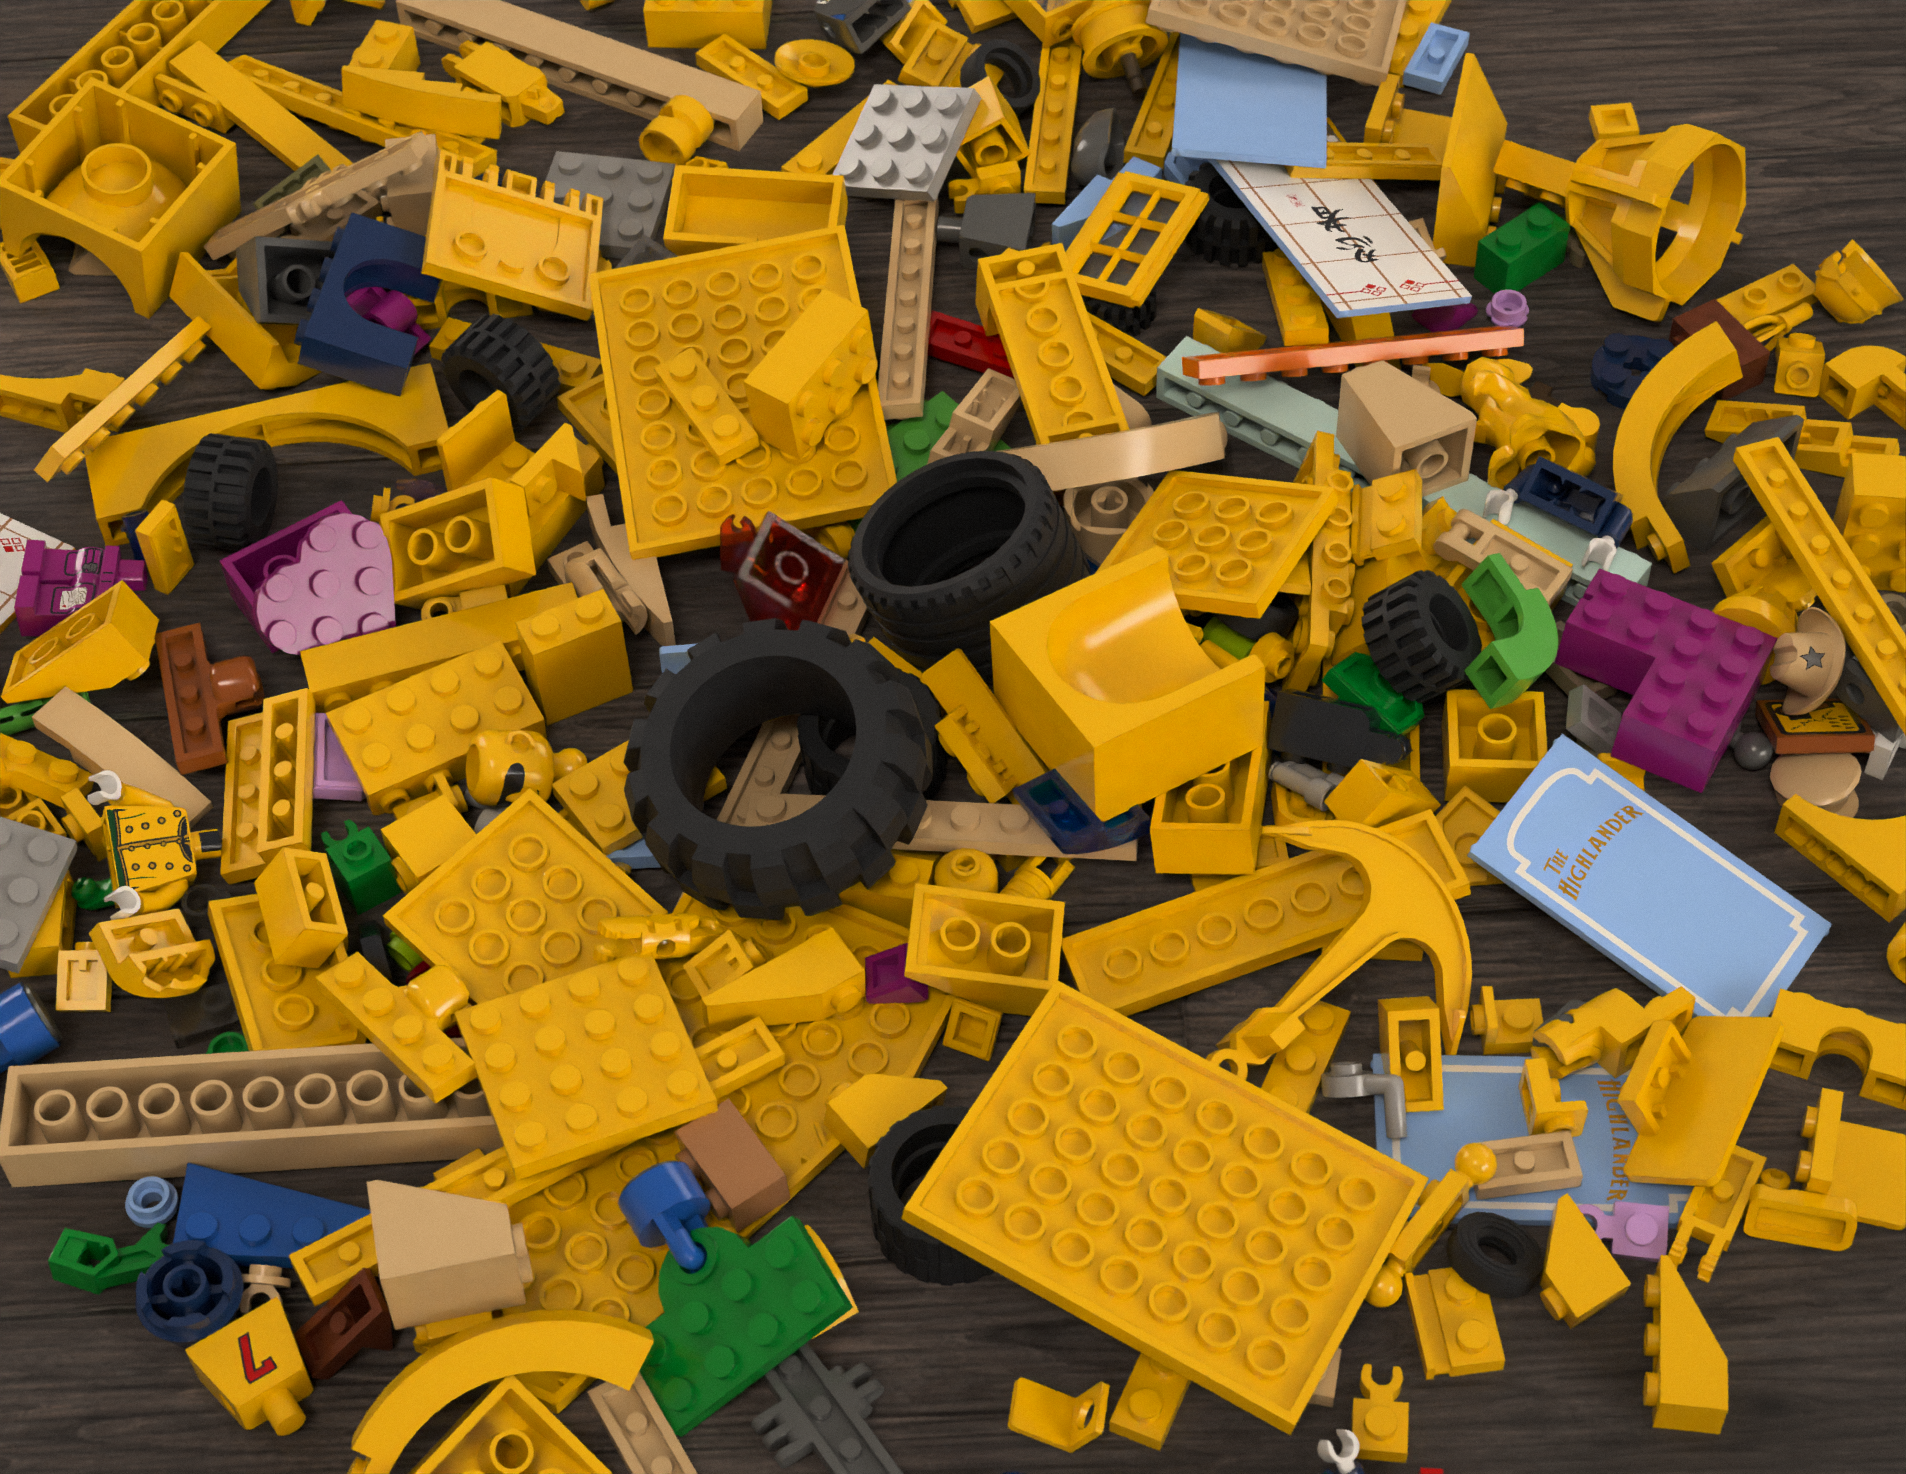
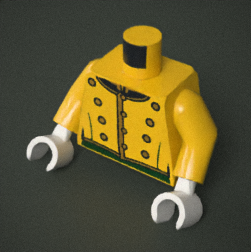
[88,770,221,920]

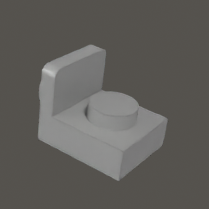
[1566,684,1621,758]

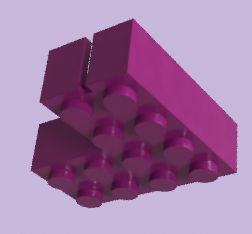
[1555,568,1778,793]

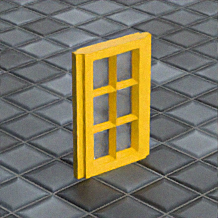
[1066,171,1210,308]

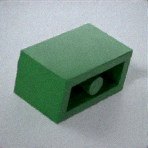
[1473,202,1570,294]

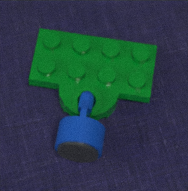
[618,1161,853,1437]

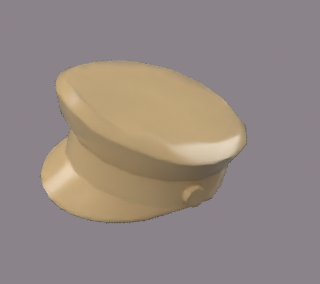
[1770,753,1862,818]

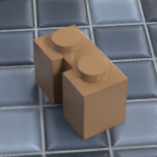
[675,1098,790,1233]

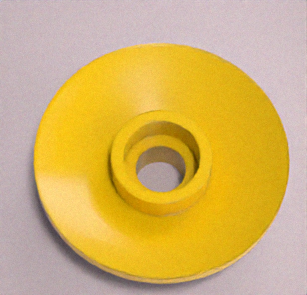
[774,39,855,88]

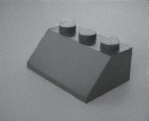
[236,236,354,326]
[1663,415,1804,553]

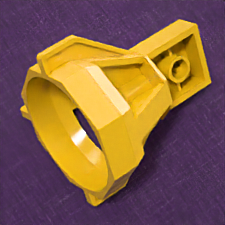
[1492,124,1746,323]

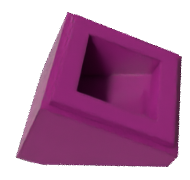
[1412,302,1479,332]
[865,943,928,1004]

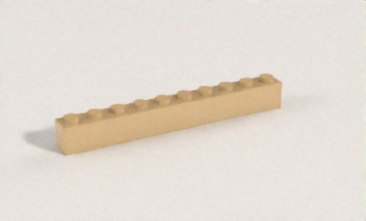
[396,0,764,151]

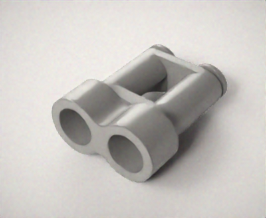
[1268,761,1345,811]

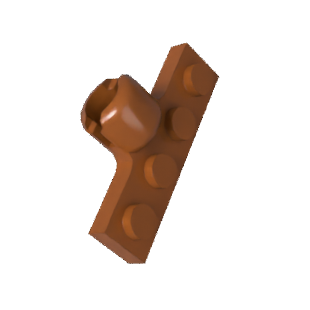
[155,622,265,775]

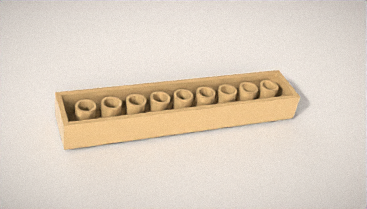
[0,1038,503,1188]

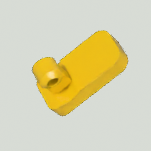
[1743,1168,1857,1251]

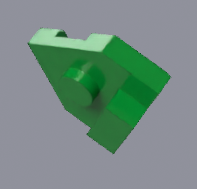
[1321,652,1424,736]

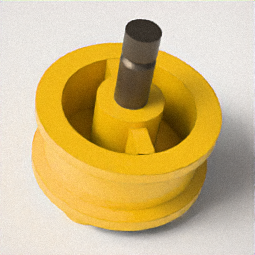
[1071,0,1169,96]

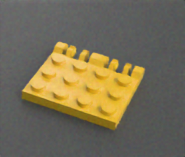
[421,149,603,321]

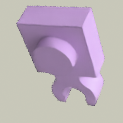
[1577,1201,1669,1262]

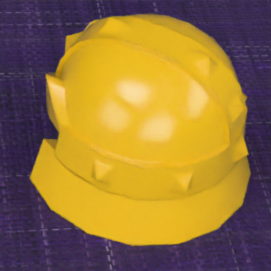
[1813,239,1904,324]

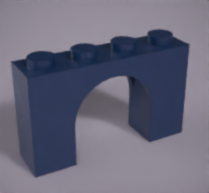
[294,212,442,397]

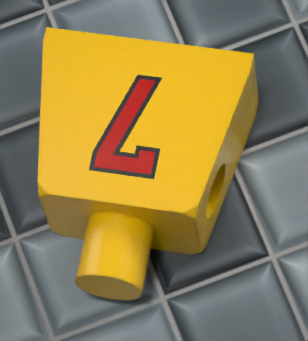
[185,1297,314,1436]

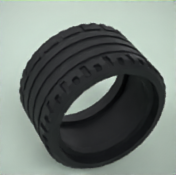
[848,451,1091,683]

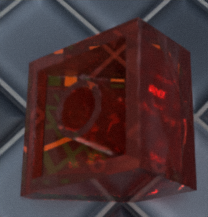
[733,510,846,631]

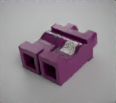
[14,540,148,636]

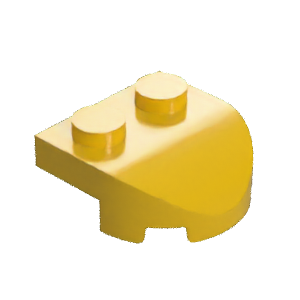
[89,908,215,998]

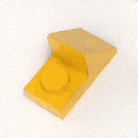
[510,423,587,517]

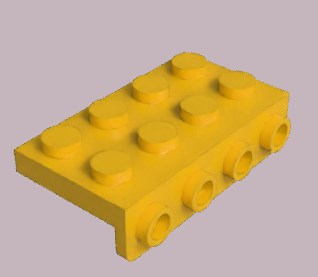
[326,639,547,816]
[208,894,366,1051]

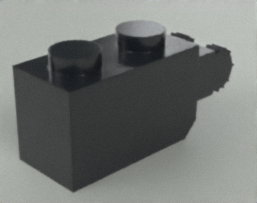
[1267,688,1413,775]

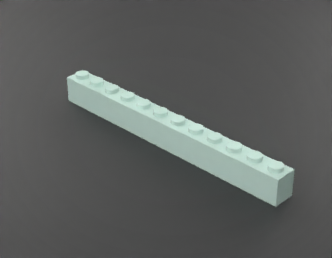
[1156,336,1652,606]

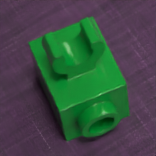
[321,819,401,915]

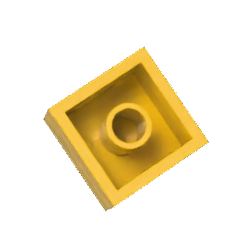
[1441,689,1547,803]

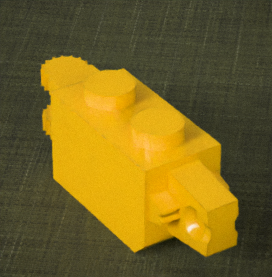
[441,40,564,127]

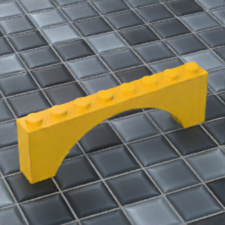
[84,363,448,546]

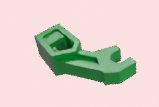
[48,1222,169,1295]

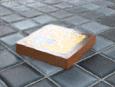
[1755,698,1875,754]

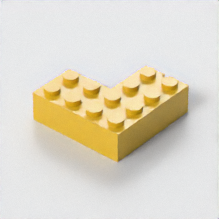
[663,165,848,258]

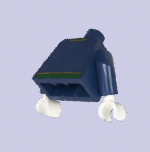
[1483,456,1633,571]

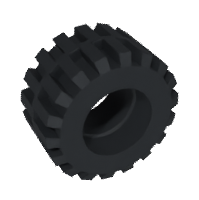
[1184,162,1278,266]
[441,314,561,434]
[183,433,278,551]
[1362,570,1482,703]

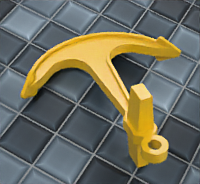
[1206,820,1472,1080]

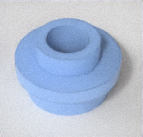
[125,1176,179,1228]

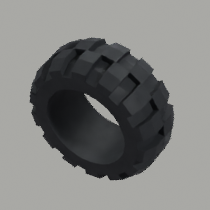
[623,618,933,920]

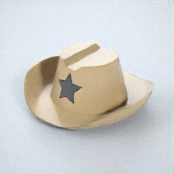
[1770,607,1846,715]

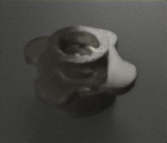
[181,884,232,932]

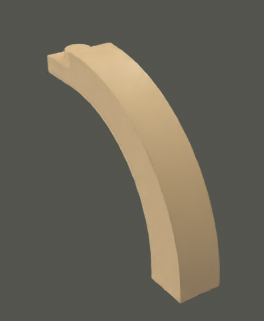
[995,412,1227,491]

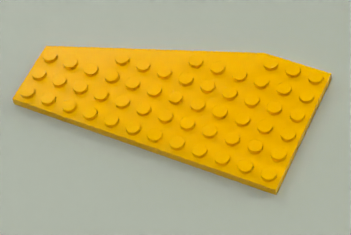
[413,893,961,1415]

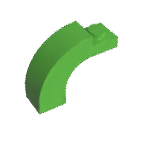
[1461,553,1558,709]

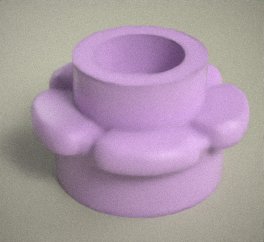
[1486,290,1529,327]

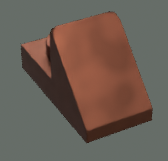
[294,1268,393,1380]

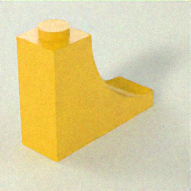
[1774,794,1906,923]

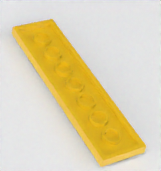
[1061,809,1471,1017]

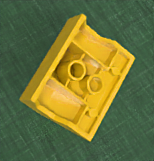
[169,252,322,390]

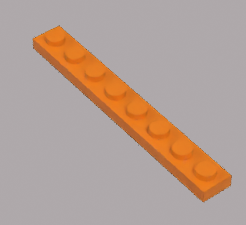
[1182,325,1524,386]

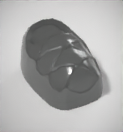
[1071,108,1126,187]

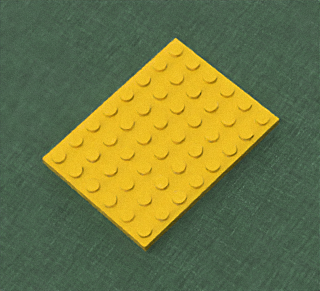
[588,225,897,560]
[901,980,1429,1436]

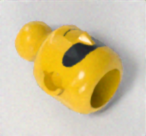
[466,730,587,807]

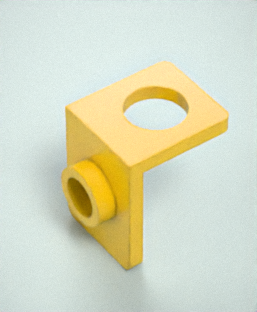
[1008,1377,1109,1453]

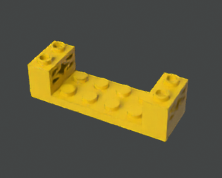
[975,243,1130,506]

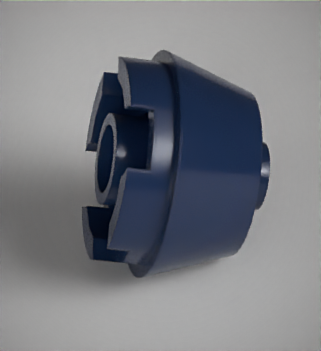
[135,1240,243,1349]

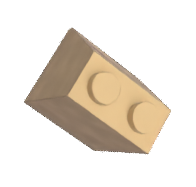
[1336,360,1477,497]
[367,1180,533,1330]

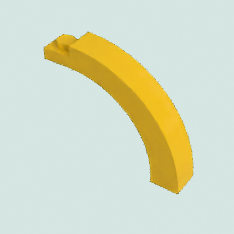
[1613,321,1743,573]
[347,1310,654,1474]

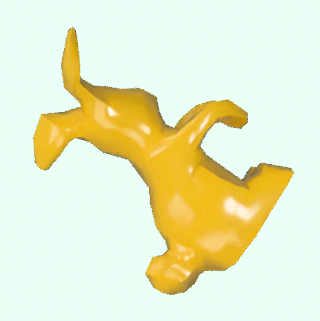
[1422,357,1596,490]

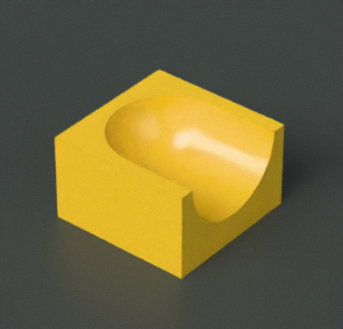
[0,77,241,319]
[990,545,1265,826]

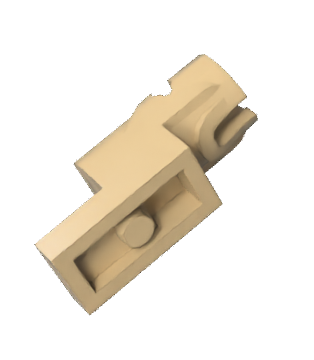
[547,541,648,635]

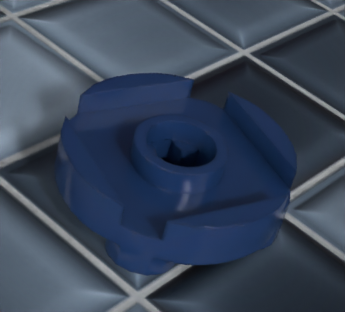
[1590,333,1674,409]

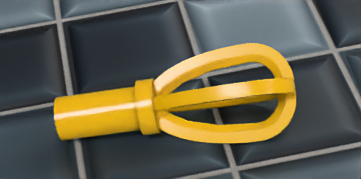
[1742,302,1813,351]

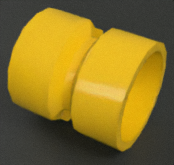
[639,95,714,166]

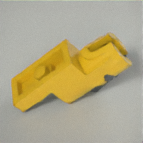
[1530,986,1696,1079]

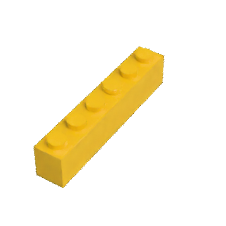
[300,582,577,713]

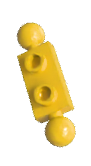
[1365,1143,1497,1308]

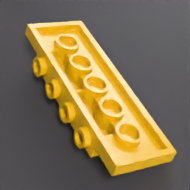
[1282,431,1355,692]

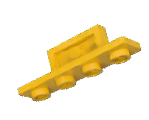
[922,648,1068,805]

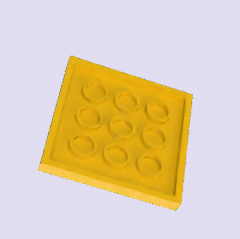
[1095,470,1338,619]
[383,788,668,1006]
[454,952,718,1181]

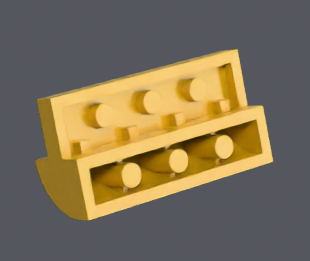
[220,688,316,885]

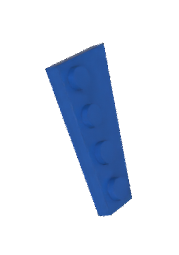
[173,1163,371,1268]

